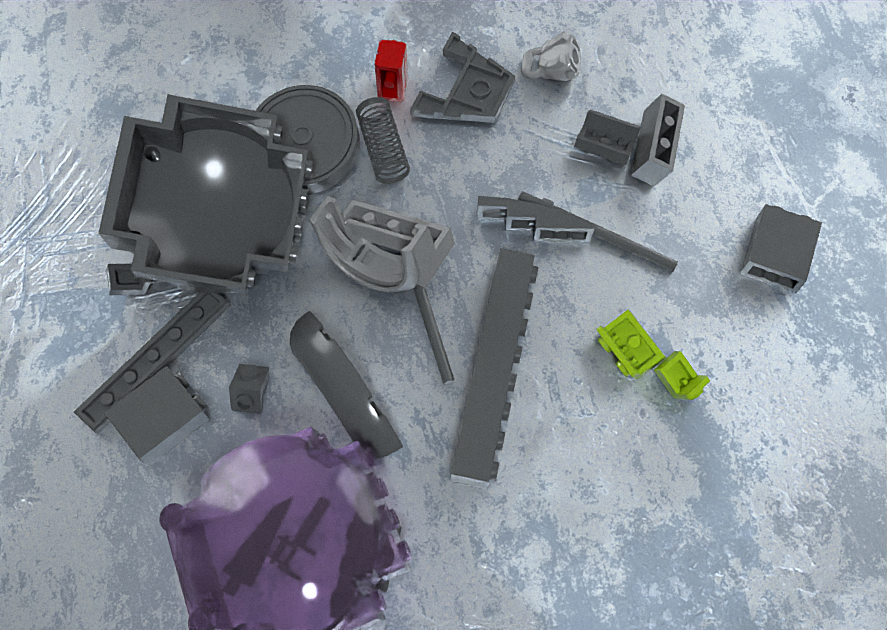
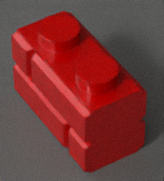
[374,39,408,102]

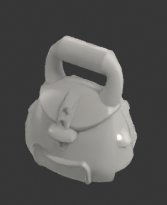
[521,32,581,81]

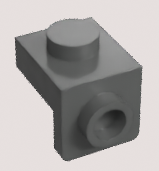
[106,264,154,295]
[229,364,270,414]

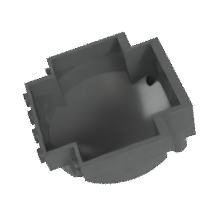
[98,94,313,295]

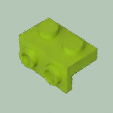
[596,309,667,380]

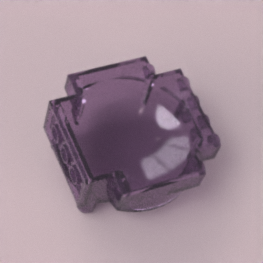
[159,427,413,630]

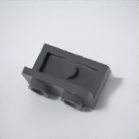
[574,109,640,165]

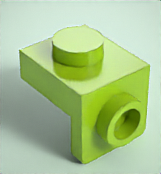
[654,351,710,400]

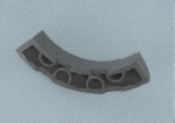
[289,311,403,459]

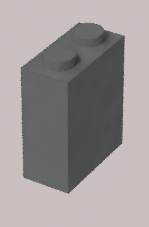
[740,204,822,293]
[104,366,209,467]

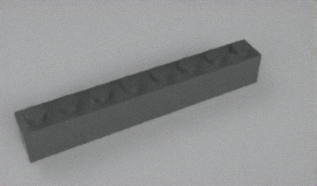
[450,248,538,490]

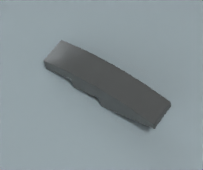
[477,196,594,243]

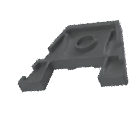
[410,32,515,123]

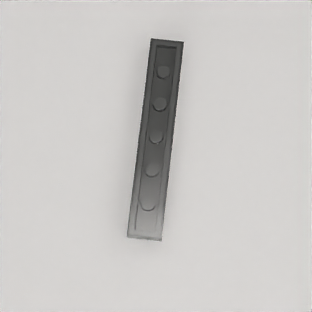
[74,292,231,435]

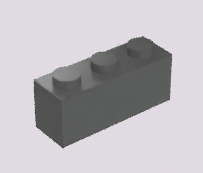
[631,94,685,186]

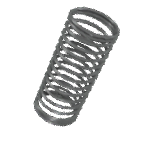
[356,97,410,184]

